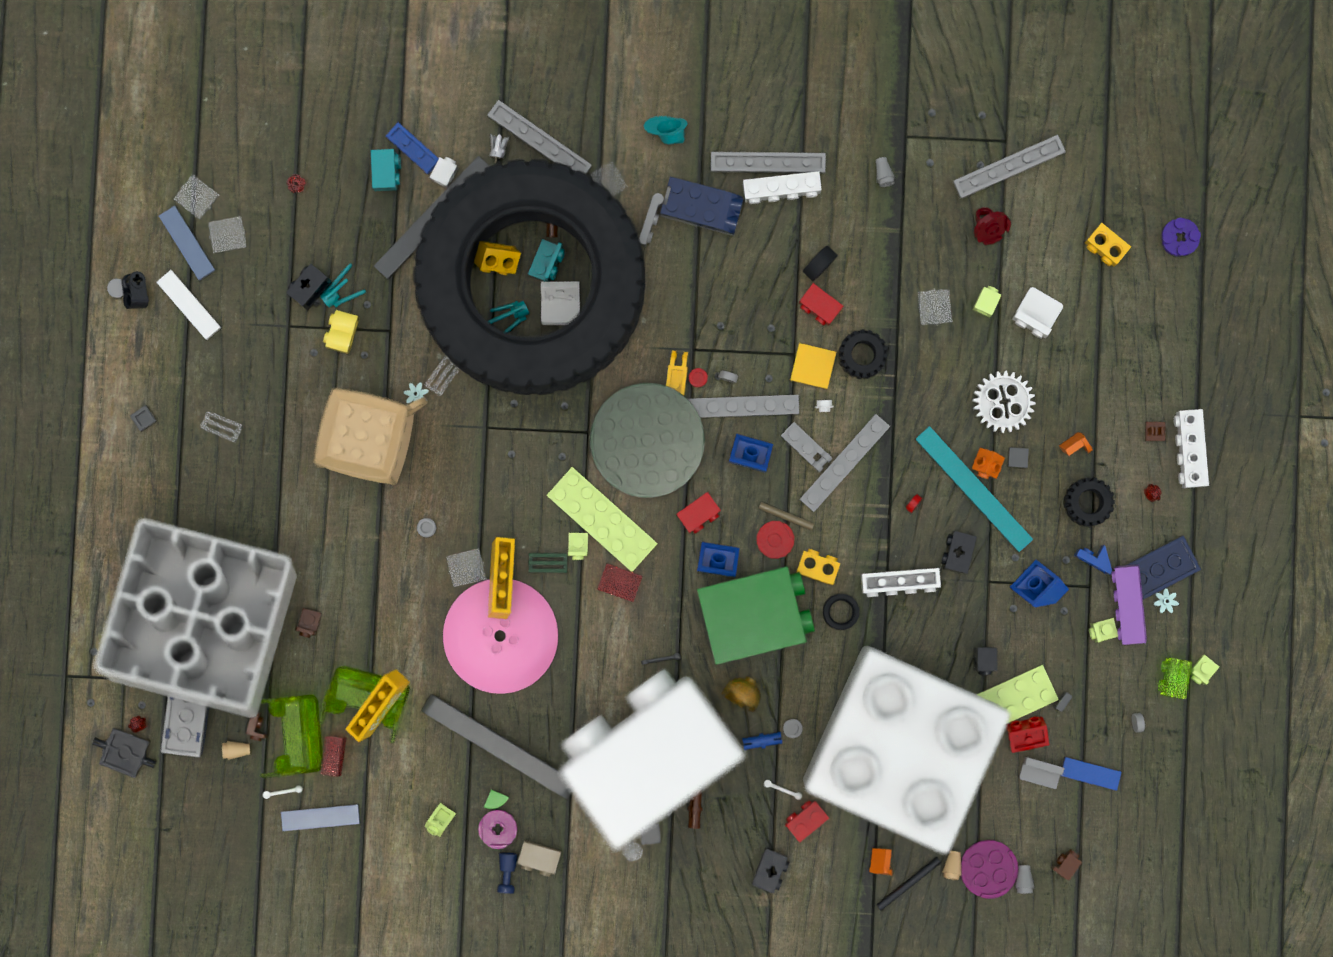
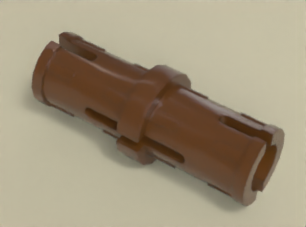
[687,789,703,829]

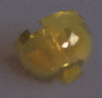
[721,676,761,712]

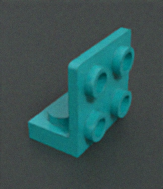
[528,239,566,282]

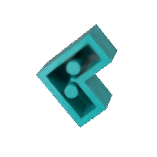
[371,149,401,191]

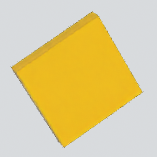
[790,343,836,389]

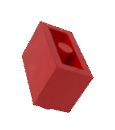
[799,283,843,326]
[676,492,721,534]

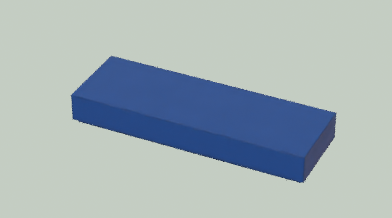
[386,122,439,175]
[1060,757,1122,791]

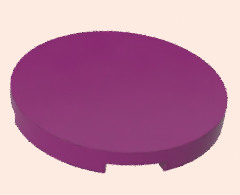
[961,840,1018,898]

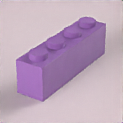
[1112,564,1147,645]

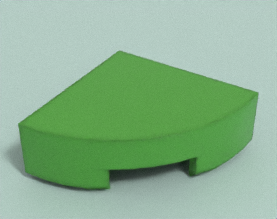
[484,789,509,809]

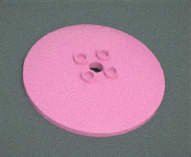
[443,579,558,694]

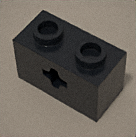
[286,263,332,311]
[941,531,977,574]
[973,647,997,675]
[752,847,789,894]

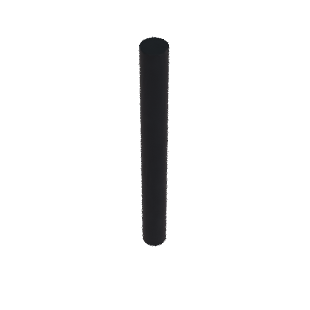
[877,857,941,911]

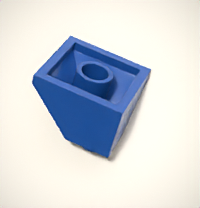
[1010,560,1069,608]

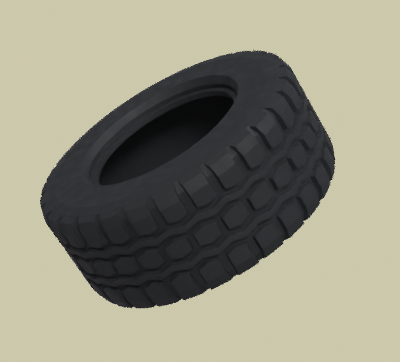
[413,159,645,395]

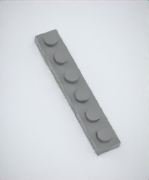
[487,100,592,174]
[953,135,1066,199]
[711,152,826,173]
[688,395,799,418]
[799,414,890,512]

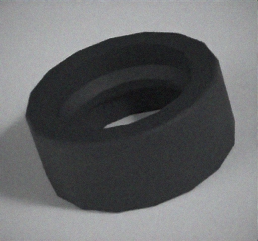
[802,245,838,281]
[823,594,860,630]

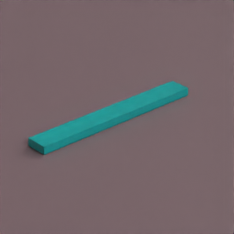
[915,426,1033,552]

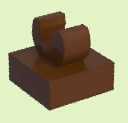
[1145,422,1165,441]

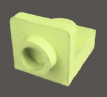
[568,533,588,560]
[1089,618,1118,643]
[1189,655,1219,685]
[425,803,456,837]

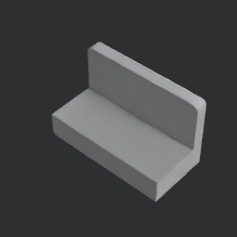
[1019,757,1064,789]

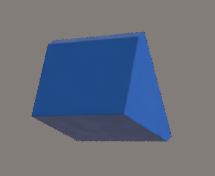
[729,434,773,473]
[697,542,740,577]

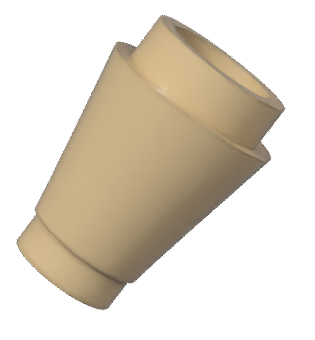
[222,741,250,760]
[942,851,961,880]

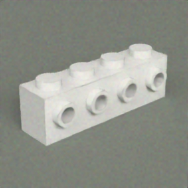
[743,171,821,204]
[1174,409,1209,488]
[860,568,941,597]

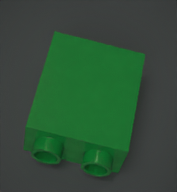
[697,566,815,665]

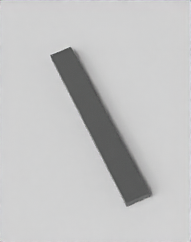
[374,156,489,279]

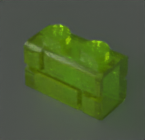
[1158,657,1192,700]

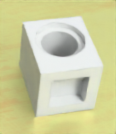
[430,157,458,188]

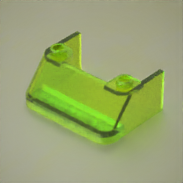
[319,666,410,744]
[260,695,323,778]

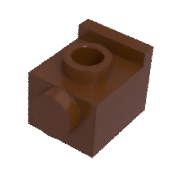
[1051,849,1082,881]

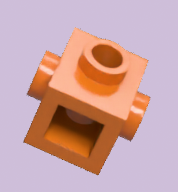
[972,448,1005,480]

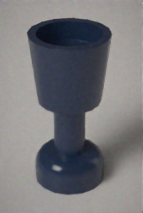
[497,852,518,893]

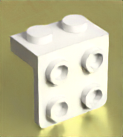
[541,281,580,325]
[1012,287,1063,338]

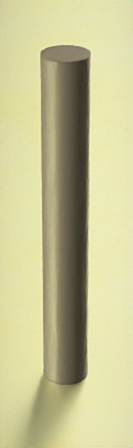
[758,502,814,531]

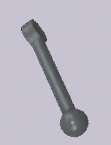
[641,653,681,665]

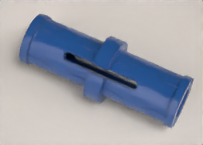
[742,732,782,750]

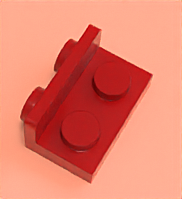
[1006,716,1049,753]
[785,800,829,843]

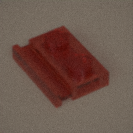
[597,563,643,602]

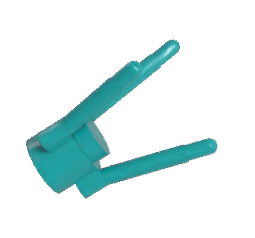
[320,264,366,308]
[487,300,530,333]

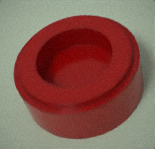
[689,368,708,388]
[906,494,923,513]

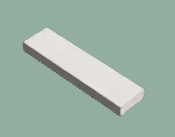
[157,270,221,340]

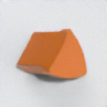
[1059,432,1093,456]
[869,848,893,876]

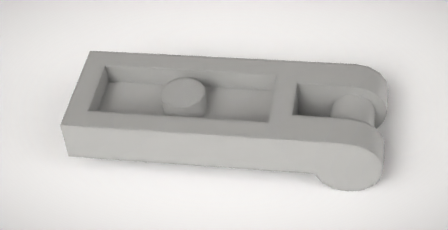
[639,193,664,247]
[781,422,833,473]

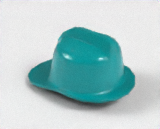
[644,116,687,144]

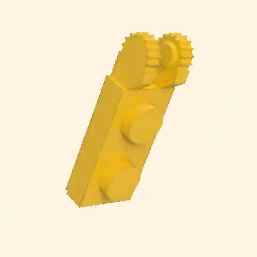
[666,350,688,395]

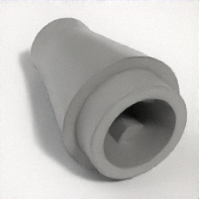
[876,157,895,187]
[1015,865,1034,894]

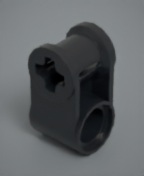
[121,271,149,309]

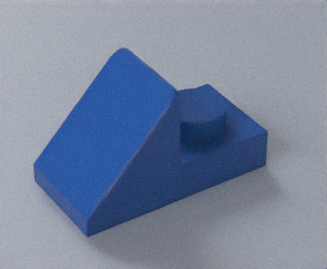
[1074,545,1112,575]

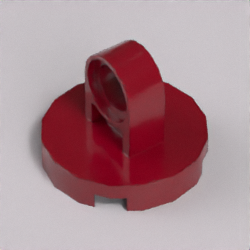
[974,207,1011,245]

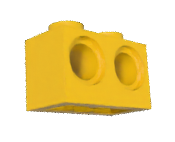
[1085,223,1131,267]
[474,241,521,275]
[796,549,840,586]

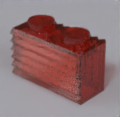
[320,735,347,777]

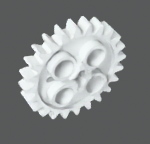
[972,371,1036,433]

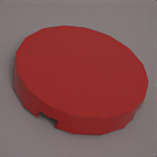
[756,521,794,559]

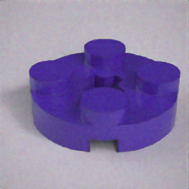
[1161,218,1201,257]

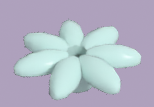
[403,382,428,403]
[1154,589,1179,613]

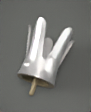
[489,134,510,163]

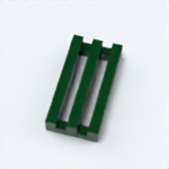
[529,553,567,573]

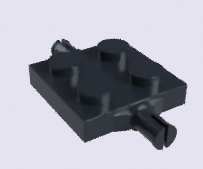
[92,728,156,778]

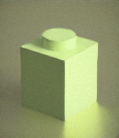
[972,286,1001,318]

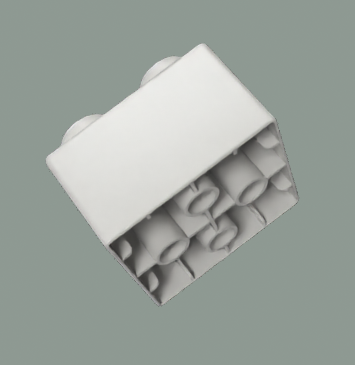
[95,520,297,718]
[803,646,1010,854]
[561,669,745,850]

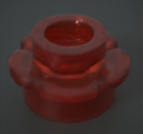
[287,174,306,193]
[1144,484,1162,502]
[128,716,147,733]

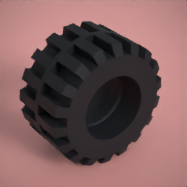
[838,329,888,379]
[1064,478,1115,526]

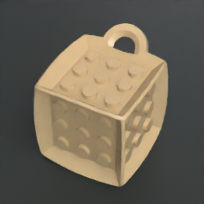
[314,388,428,486]

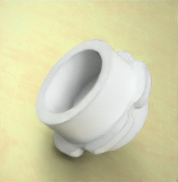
[815,400,834,412]

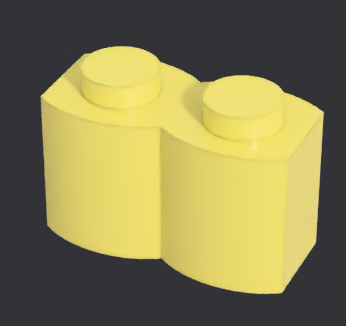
[323,310,359,354]

